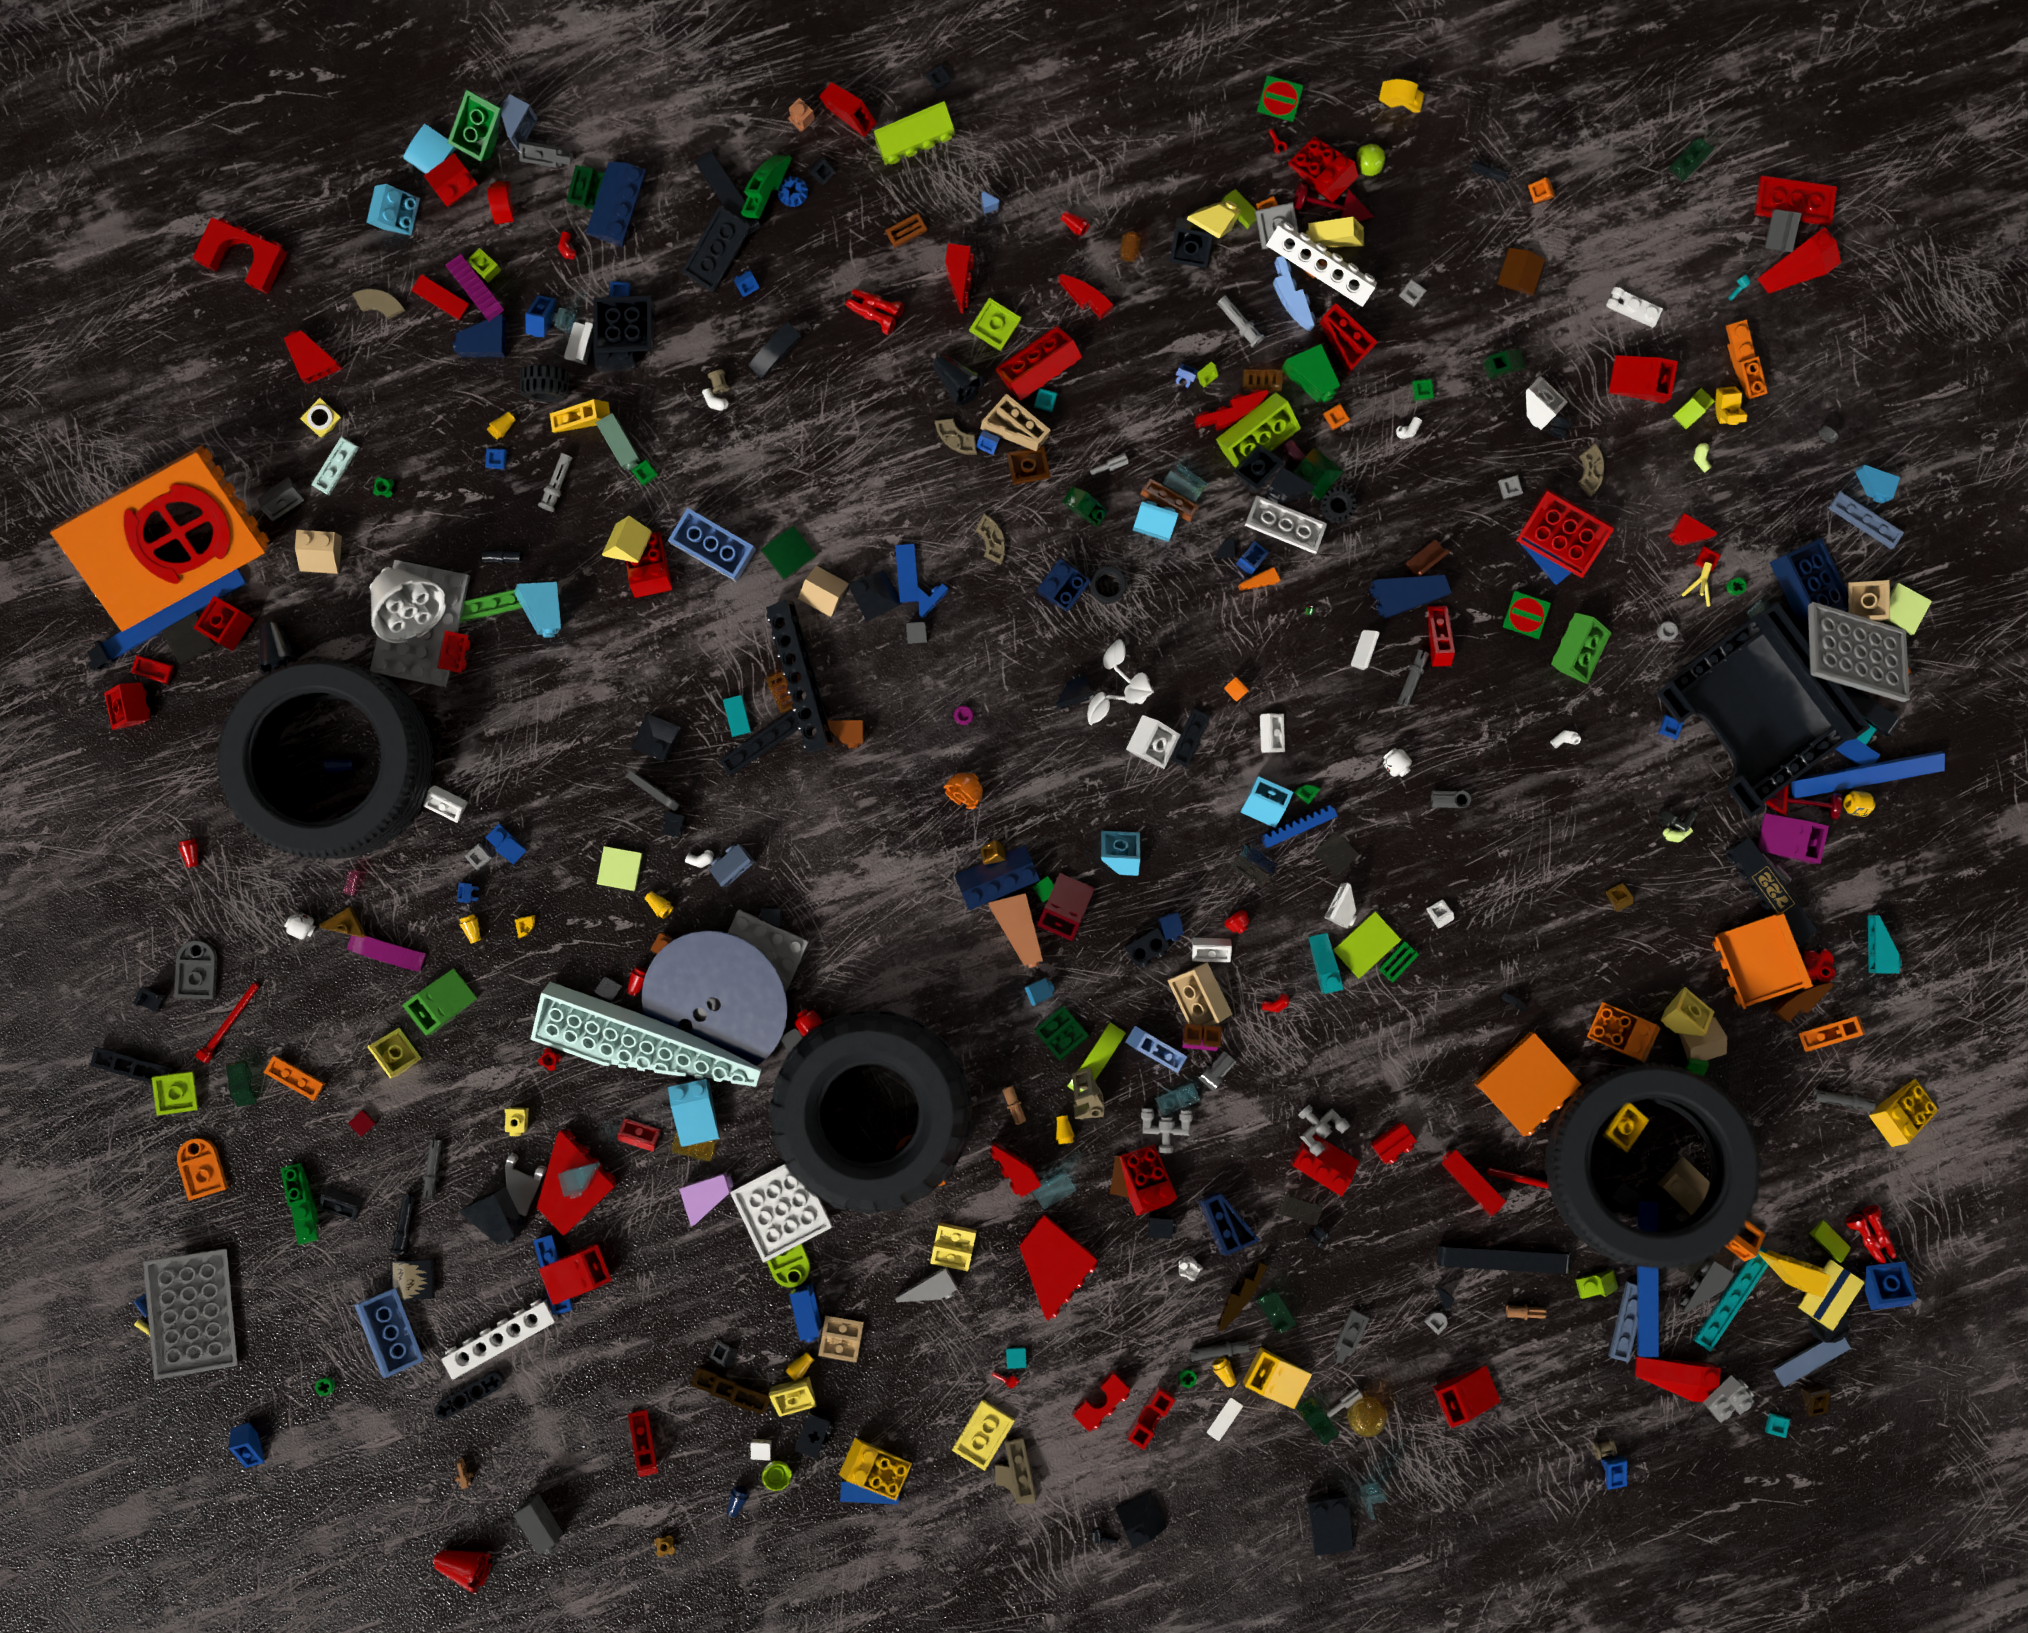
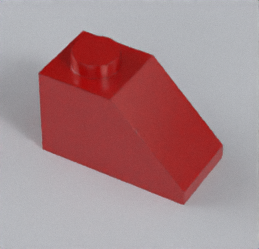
[1667,513,1717,546]

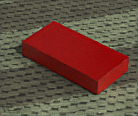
[131,655,175,685]

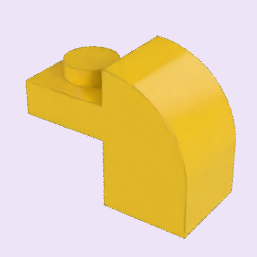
[1379,79,1424,113]
[1715,386,1747,425]

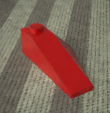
[1757,227,1841,294]
[1635,1356,1721,1402]

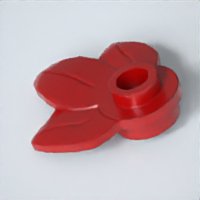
[1803,949,1835,983]

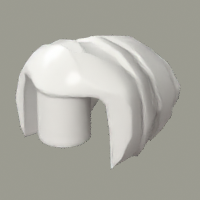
[1179,1256,1203,1281]

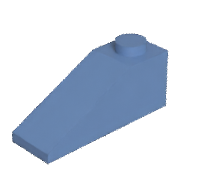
[1126,1026,1187,1073]

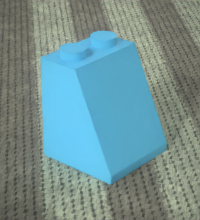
[514,582,561,638]

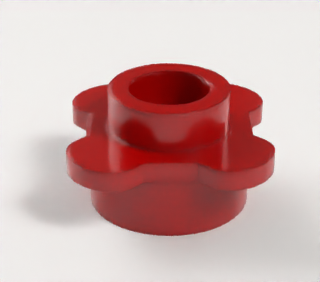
[538,1048,561,1071]

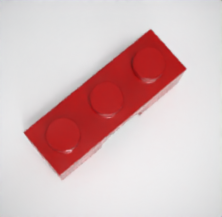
[1072,1370,1131,1432]
[1126,1385,1176,1450]

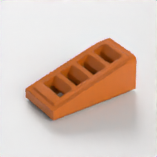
[1238,567,1281,590]

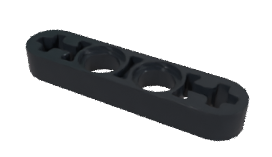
[434,1371,505,1420]

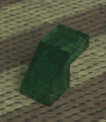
[226,1060,257,1107]
[1296,1396,1339,1446]

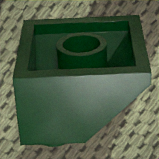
[1293,447,1343,501]

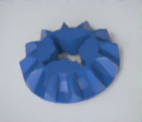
[777,176,808,207]

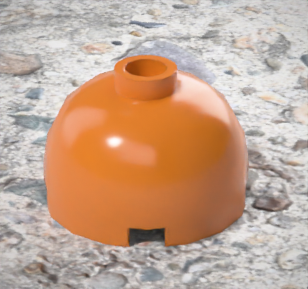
[944,773,983,809]

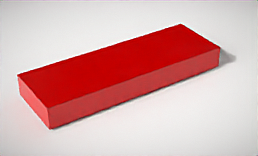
[411,274,471,322]

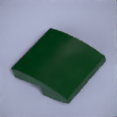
[566,165,605,210]
[761,526,816,580]
[1034,1006,1090,1061]

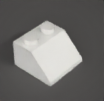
[1126,715,1180,769]

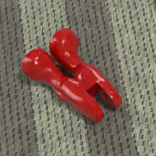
[845,288,904,336]
[1845,1205,1897,1265]

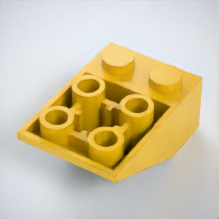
[1869,1079,1938,1147]
[1758,1250,1831,1298]
[1243,1347,1312,1409]
[839,1438,912,1501]

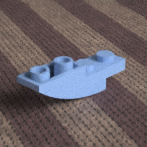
[1273,256,1316,331]

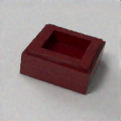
[348,1109,377,1137]

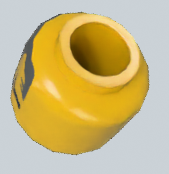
[1843,790,1875,817]

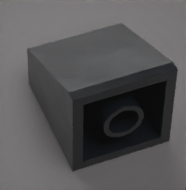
[460,1186,526,1245]

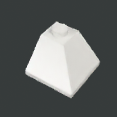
[1526,376,1567,430]
[1324,883,1357,928]

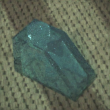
[558,1162,600,1199]

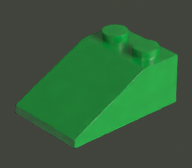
[447,89,502,161]

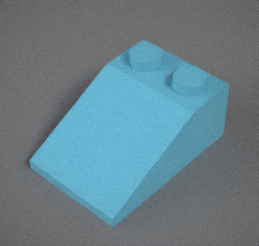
[668,1079,720,1147]

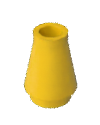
[487,412,516,440]
[645,891,673,919]
[459,914,482,943]
[1056,1115,1075,1145]
[785,1352,814,1382]
[1212,1356,1237,1387]

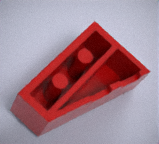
[1320,303,1377,375]

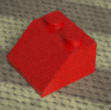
[424,154,479,208]
[193,596,254,651]
[104,682,150,730]

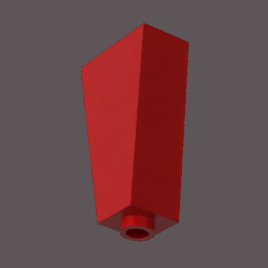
[1442,1150,1506,1217]

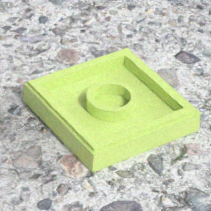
[1885,583,1932,635]
[597,846,643,891]

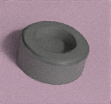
[1818,426,1839,443]

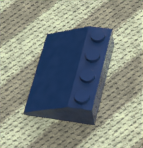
[1769,538,1849,631]

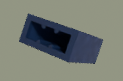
[453,315,507,357]

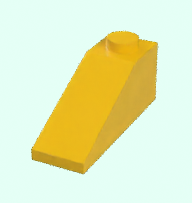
[550,399,610,433]

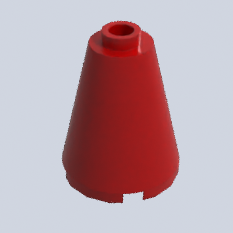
[433,1550,491,1593]

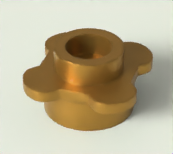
[654,1535,676,1557]

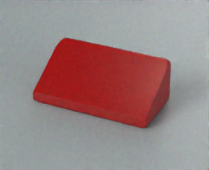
[617,1118,661,1152]

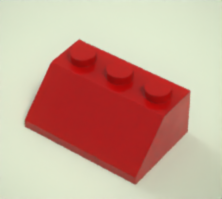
[1290,1134,1359,1197]

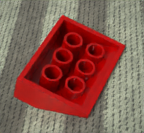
[1516,488,1614,578]

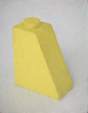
[1306,217,1364,247]

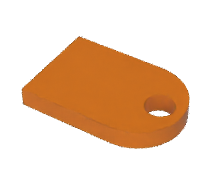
[177,1138,228,1201]

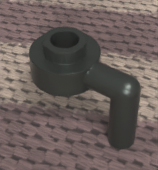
[1657,810,1699,832]

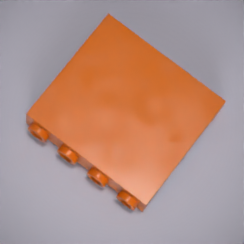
[1712,911,1813,1009]
[1474,1032,1582,1137]

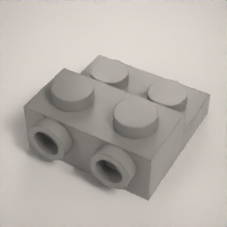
[1703,1376,1754,1423]

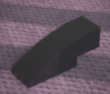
[748,321,802,380]

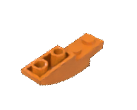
[1726,319,1768,399]

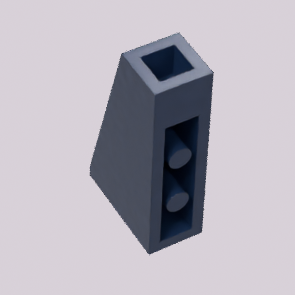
[1370,575,1452,619]

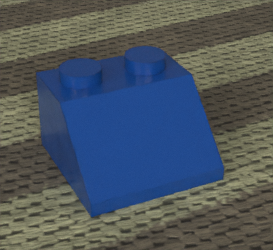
[1865,1262,1917,1310]

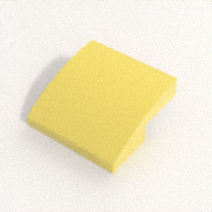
[930,1222,977,1271]

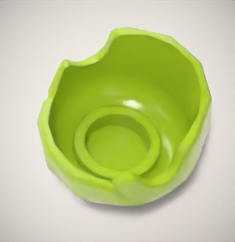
[1356,144,1385,176]
[762,1460,792,1491]

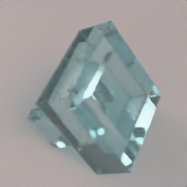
[550,308,576,333]

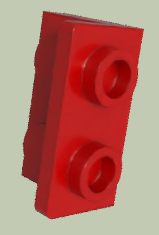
[437,630,470,673]

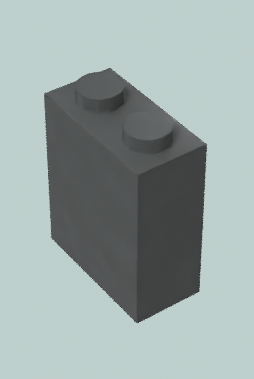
[513,1493,563,1555]

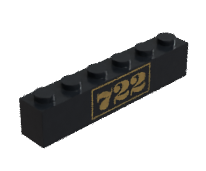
[1725,837,1818,945]

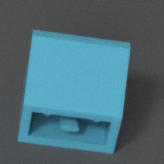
[366,184,420,235]
[1133,501,1179,542]
[1240,776,1293,828]

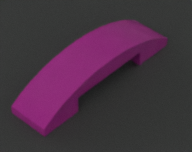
[347,935,427,972]

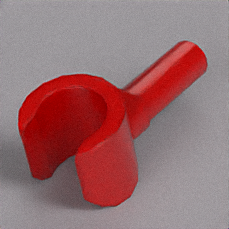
[1269,129,1287,154]
[992,1371,1019,1388]

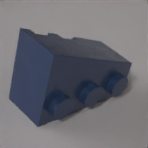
[1198,1192,1260,1256]

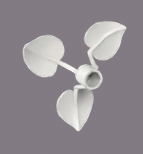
[1087,639,1154,725]

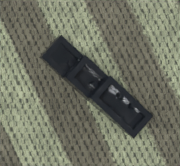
[89,1046,173,1083]

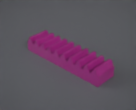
[445,254,504,321]

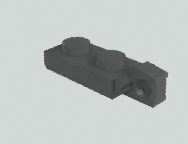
[519,140,573,168]
[1334,1308,1370,1364]

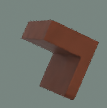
[1405,539,1450,577]

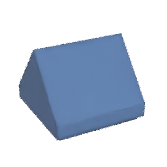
[981,191,999,214]

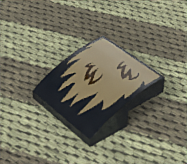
[392,1259,435,1301]

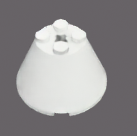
[369,567,446,643]

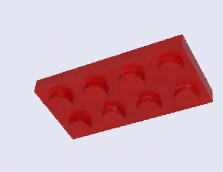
[1754,176,1837,226]

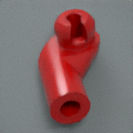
[558,232,576,260]
[1261,994,1290,1013]

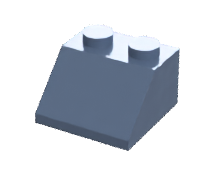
[501,94,538,151]
[709,844,755,887]

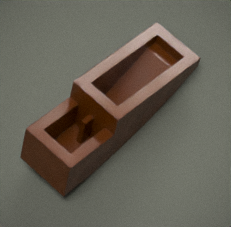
[1771,982,1834,1022]

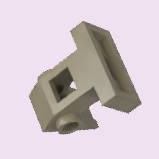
[1072,1067,1104,1119]

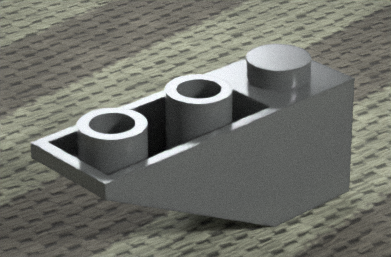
[1678,1258,1734,1312]

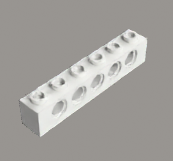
[1266,221,1377,307]
[441,1298,559,1380]

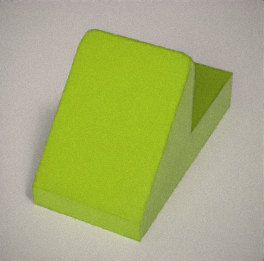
[466,248,501,283]
[1673,388,1715,429]
[1575,1269,1618,1299]

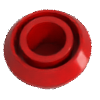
[1225,910,1250,934]

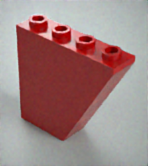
[537,1129,617,1236]
[1019,1213,1098,1321]

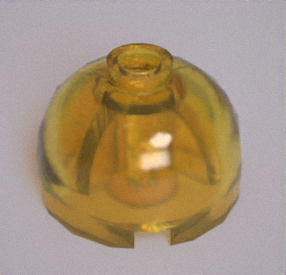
[1347,1396,1387,1437]

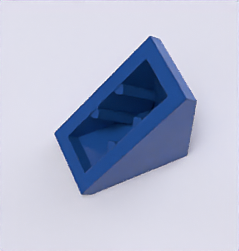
[1236,541,1269,576]

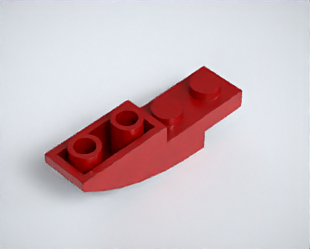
[1194,389,1268,431]

